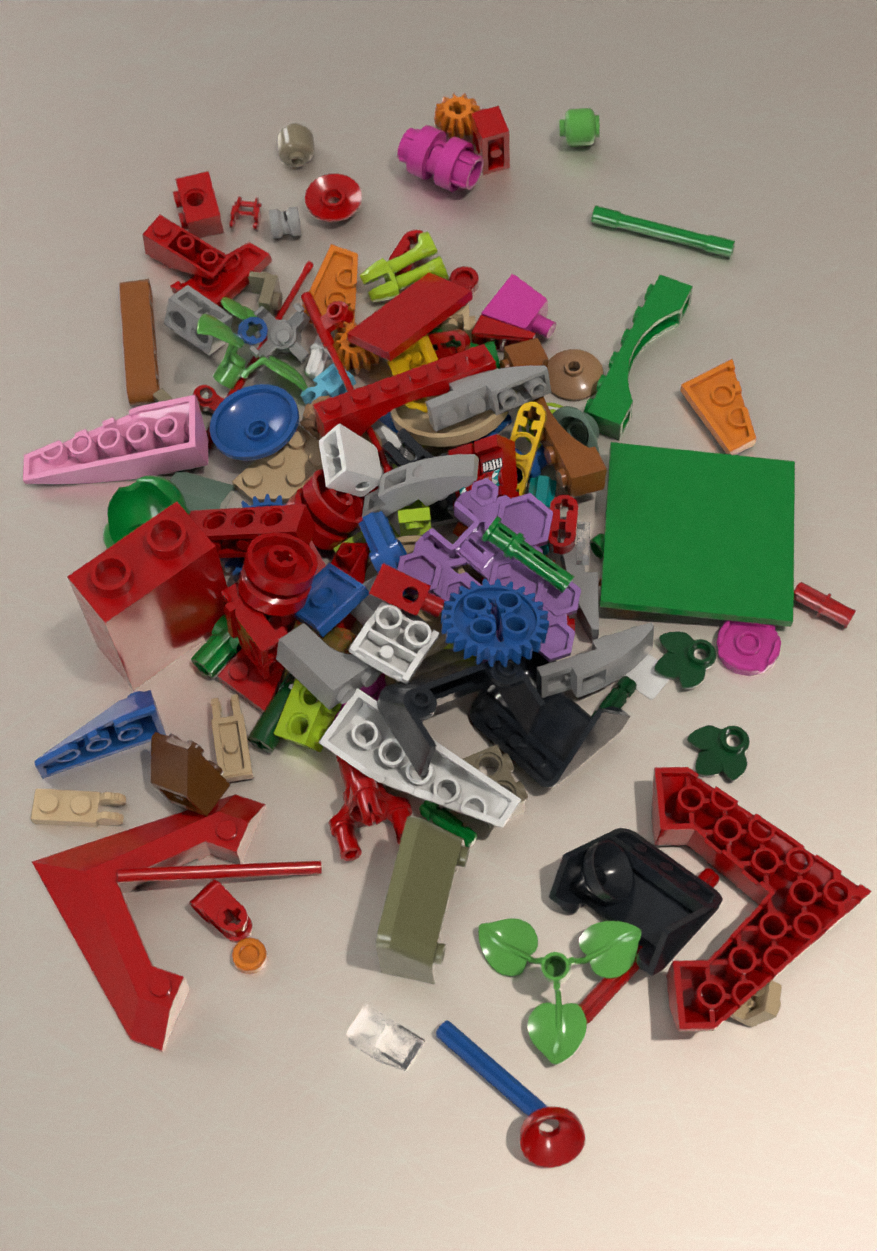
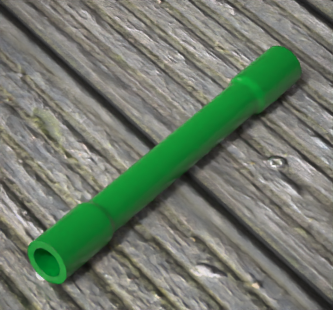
[591,206,735,258]

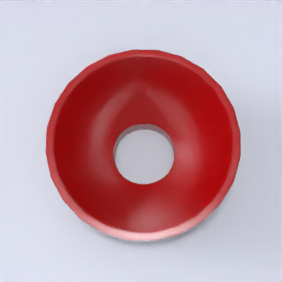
[519,1106,586,1168]

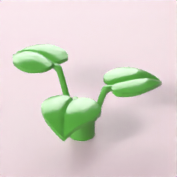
[197,297,308,391]
[478,918,641,1065]

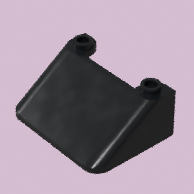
[470,651,631,787]
[549,828,722,976]

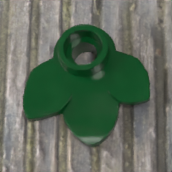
[654,631,716,689]
[687,725,750,781]

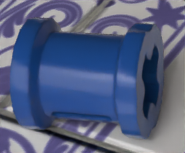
[237,317,268,345]

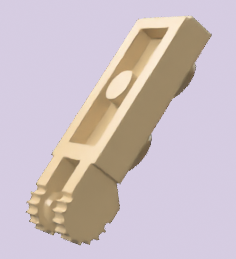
[211,694,254,783]
[31,789,127,827]

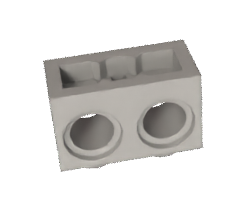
[164,285,233,355]

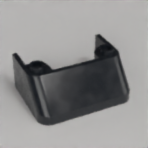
[377,655,546,777]

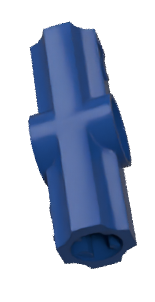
[359,511,417,601]

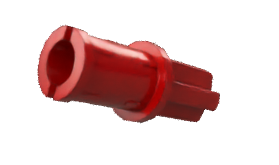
[794,582,856,628]

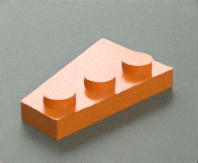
[680,359,756,455]

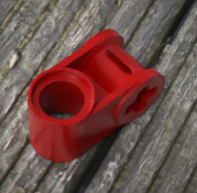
[189,879,253,943]

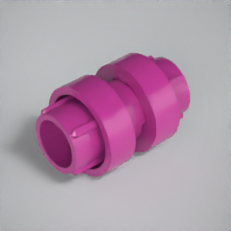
[397,125,483,192]

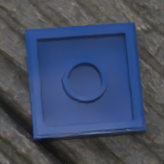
[290,563,369,637]

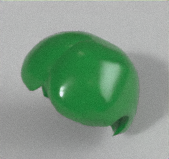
[103,475,190,549]

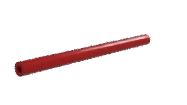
[117,861,322,883]

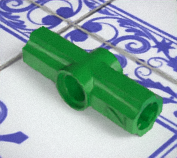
[191,613,269,678]

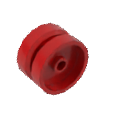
[286,469,364,550]
[238,532,318,616]

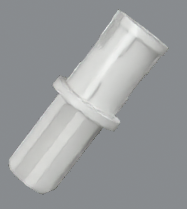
[304,329,338,380]

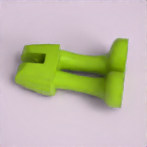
[359,231,449,302]

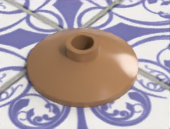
[548,349,604,401]

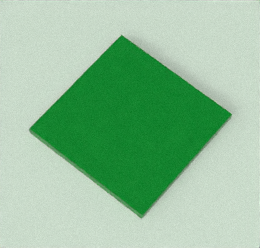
[600,442,795,627]

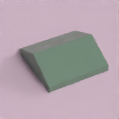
[170,471,235,511]

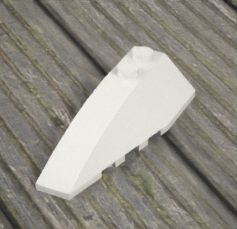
[319,688,522,828]

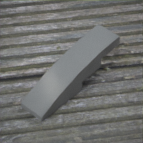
[559,517,599,643]

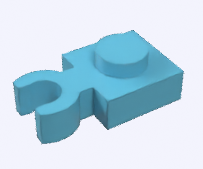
[300,363,356,404]

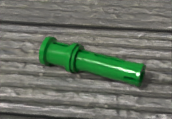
[481,516,575,593]

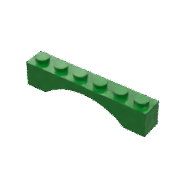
[584,274,693,441]

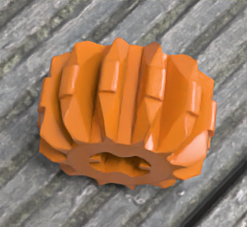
[434,93,481,139]
[334,322,379,375]

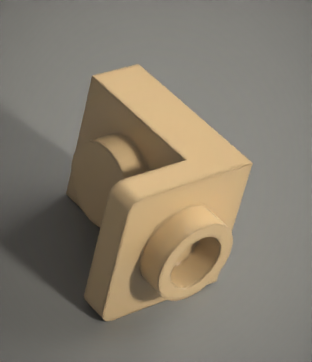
[436,304,476,342]

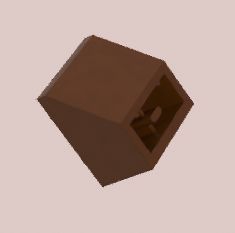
[151,732,231,816]

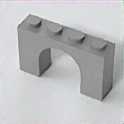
[276,576,429,710]

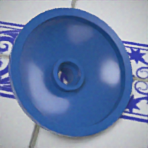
[210,384,299,461]

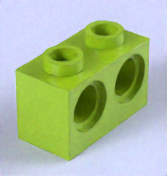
[274,678,342,753]

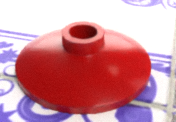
[305,174,362,222]

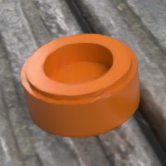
[232,938,268,974]

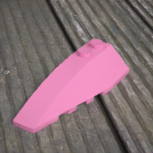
[23,395,208,484]

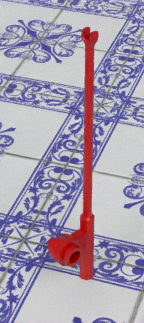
[192,261,314,449]
[301,292,393,474]

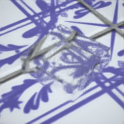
[576,522,590,565]

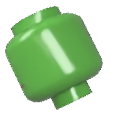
[559,108,600,147]

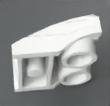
[349,601,440,684]

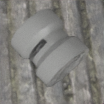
[269,206,301,239]

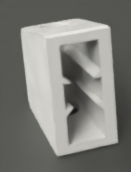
[319,424,384,497]

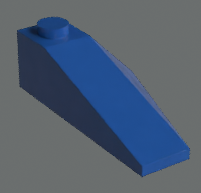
[34,690,167,779]

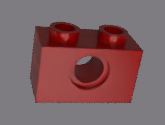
[471,106,510,176]
[173,171,224,238]

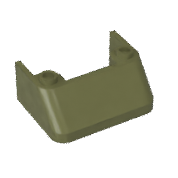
[376,816,469,985]

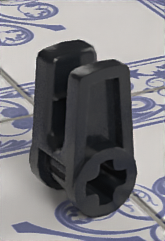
[382,428,433,468]

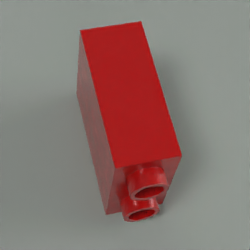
[67,501,228,691]

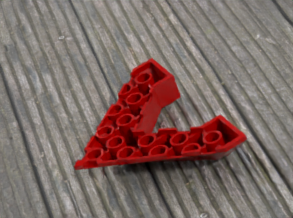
[652,767,872,1031]
[32,794,266,1052]

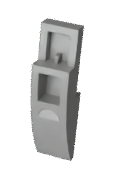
[426,366,551,432]
[362,454,479,518]
[537,622,654,698]

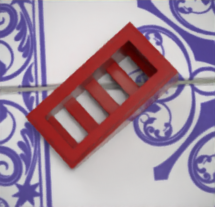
[472,315,536,352]

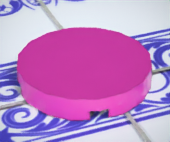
[716,620,781,676]

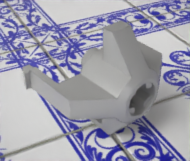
[249,303,310,362]

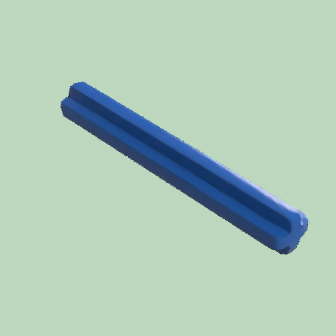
[436,1020,548,1116]

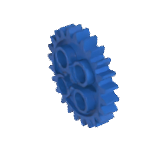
[441,579,549,667]

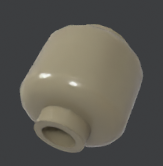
[277,123,315,167]

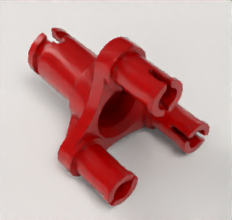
[329,755,413,861]

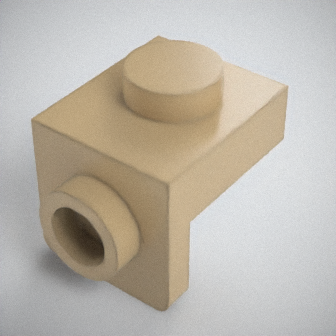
[730,980,782,1027]

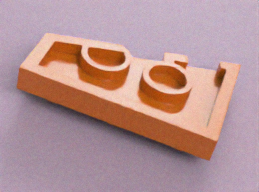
[302,244,358,333]

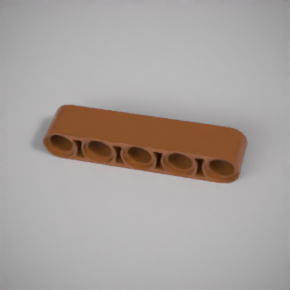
[119,279,160,406]

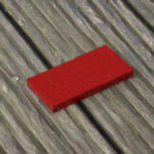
[347,272,473,361]

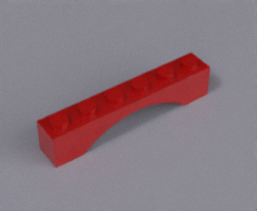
[313,344,497,437]

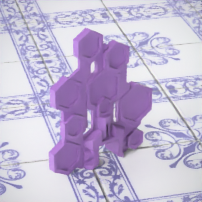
[398,478,581,662]

